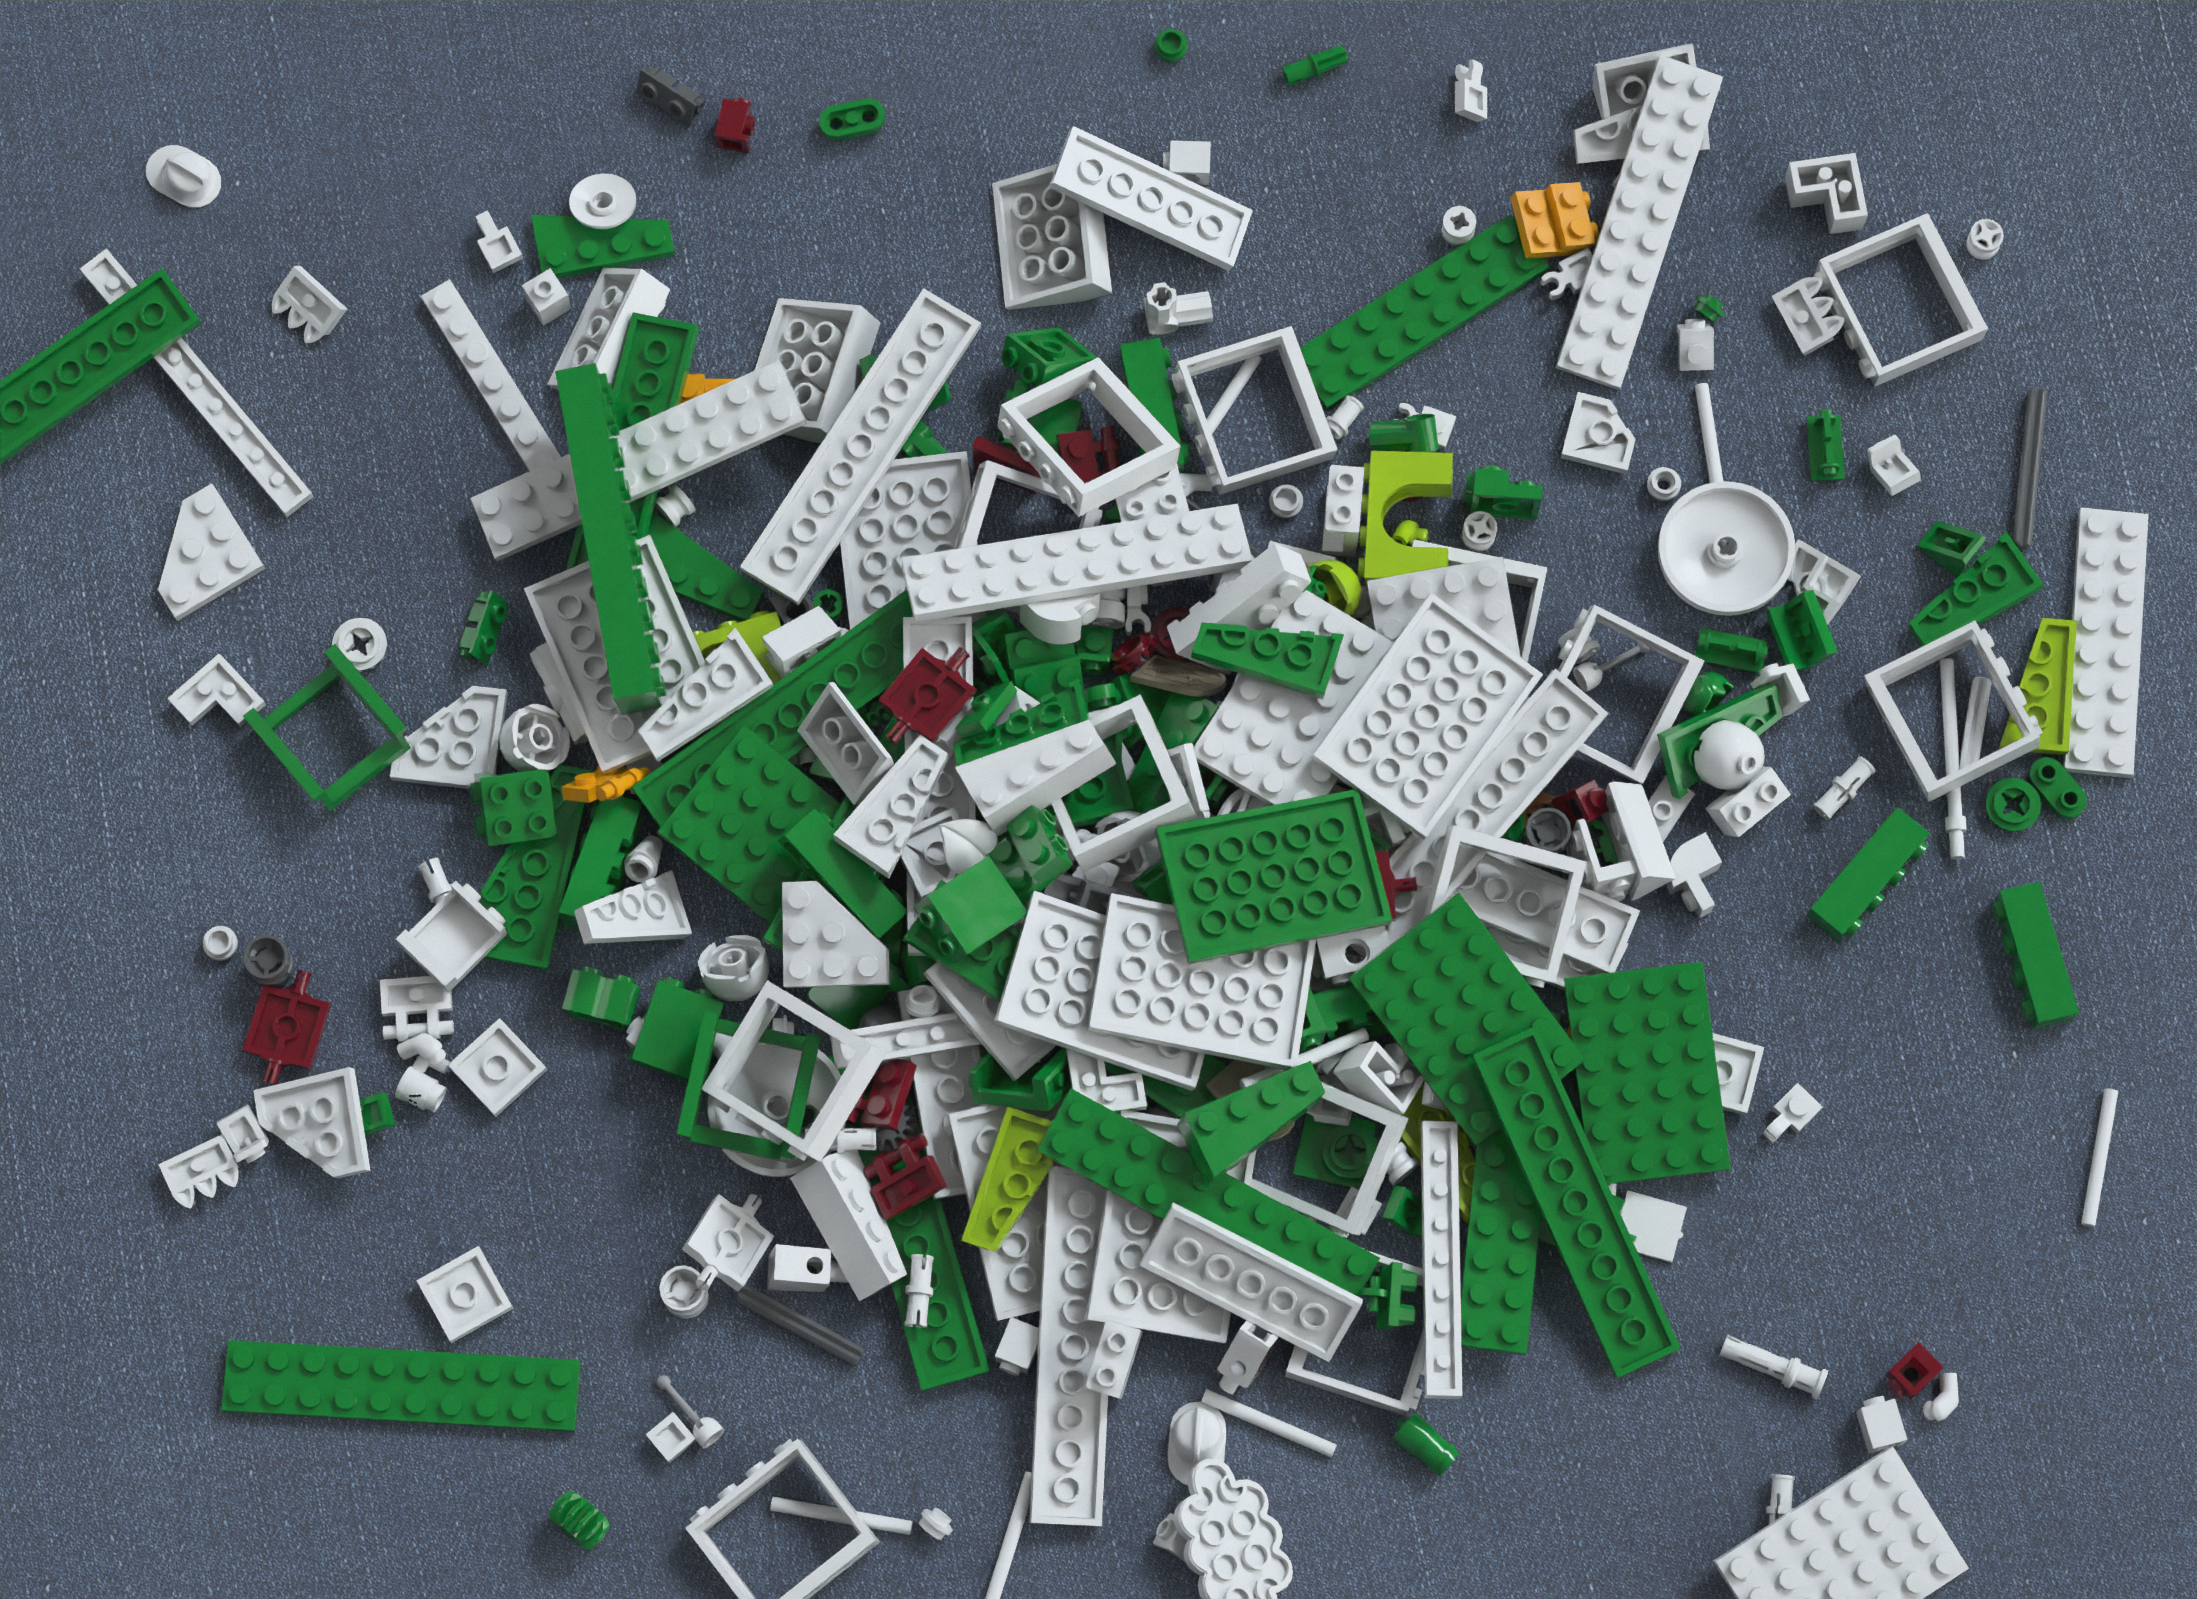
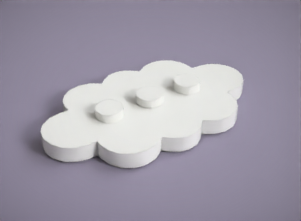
[1174,1458,1293,1599]

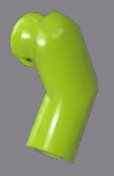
[1391,520,1429,546]

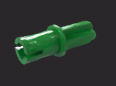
[1281,46,1348,87]

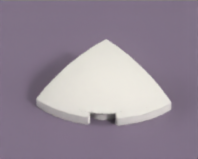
[1788,539,1861,625]

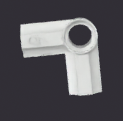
[1143,282,1213,335]

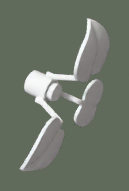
[939,819,1079,874]

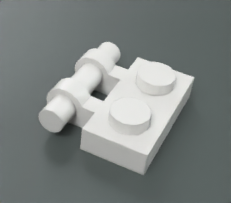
[380,976,454,1042]

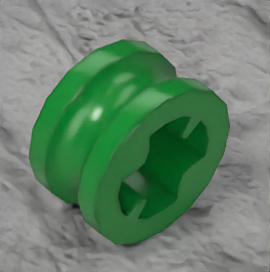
[813,589,844,622]

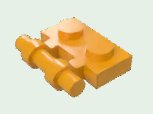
[561,765,651,803]

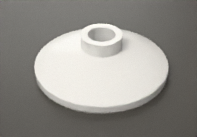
[569,174,636,229]

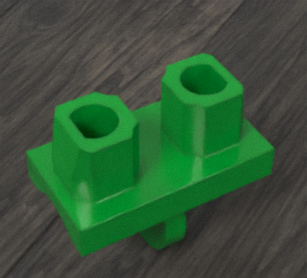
[1359,1262,1418,1331]

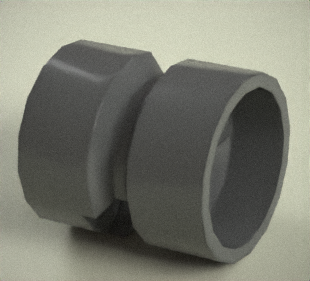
[1522,807,1571,854]
[243,934,295,988]

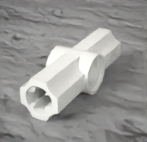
[530,643,589,745]

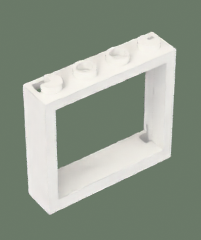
[1814,213,1988,387]
[1172,326,1338,495]
[997,357,1180,517]
[954,460,1103,620]
[1412,540,1547,663]
[1547,605,1704,784]
[1864,621,2043,802]
[1047,695,1198,872]
[1423,825,1587,988]
[702,980,887,1162]
[1251,1081,1408,1238]
[1285,1251,1424,1416]
[686,1439,880,1599]

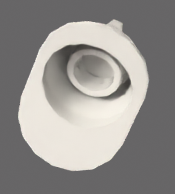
[146,145,221,208]
[1168,1402,1226,1485]

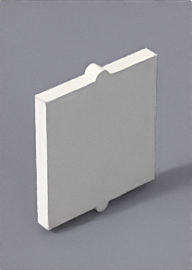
[1621,1190,1687,1263]

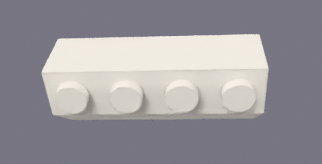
[547,268,670,405]

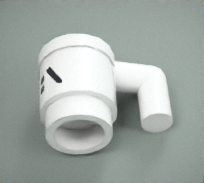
[395,1055,451,1112]

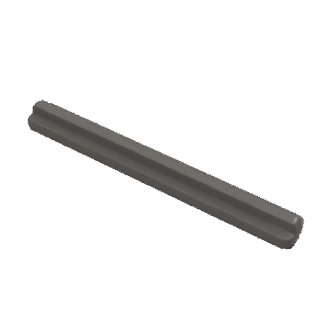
[2013,388,2047,550]

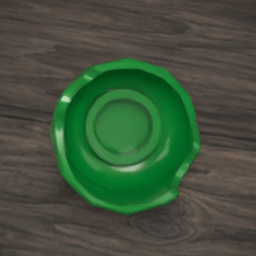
[1683,672,1735,718]

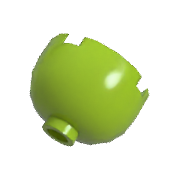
[1306,559,1362,617]

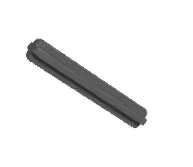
[736,1285,864,1366]

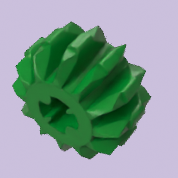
[549,1491,610,1550]

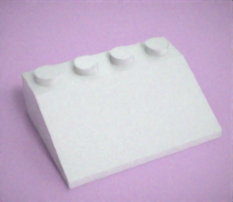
[992,164,1112,310]
[754,298,880,443]

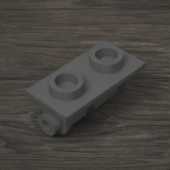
[636,66,705,126]

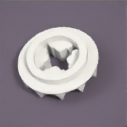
[332,618,388,672]

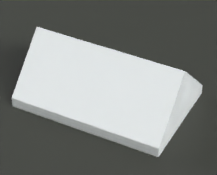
[1592,43,1696,119]
[797,682,894,805]
[1601,782,1676,901]

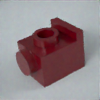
[714,98,755,154]
[1552,780,1610,829]
[1885,1342,1944,1400]

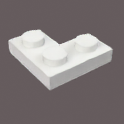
[167,654,266,727]
[1066,1048,1147,1113]

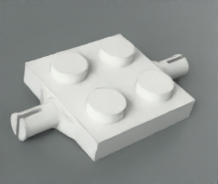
[682,1194,774,1292]

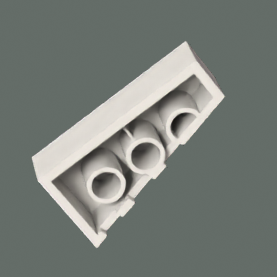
[1167,543,1311,675]
[955,720,1116,837]
[790,1150,907,1301]

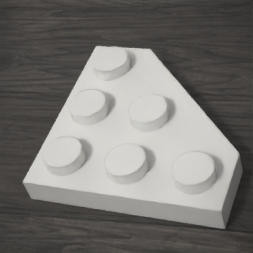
[158,483,265,621]
[390,686,508,789]
[782,881,889,988]
[253,1067,371,1178]

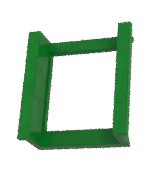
[243,644,411,812]
[676,1011,821,1163]

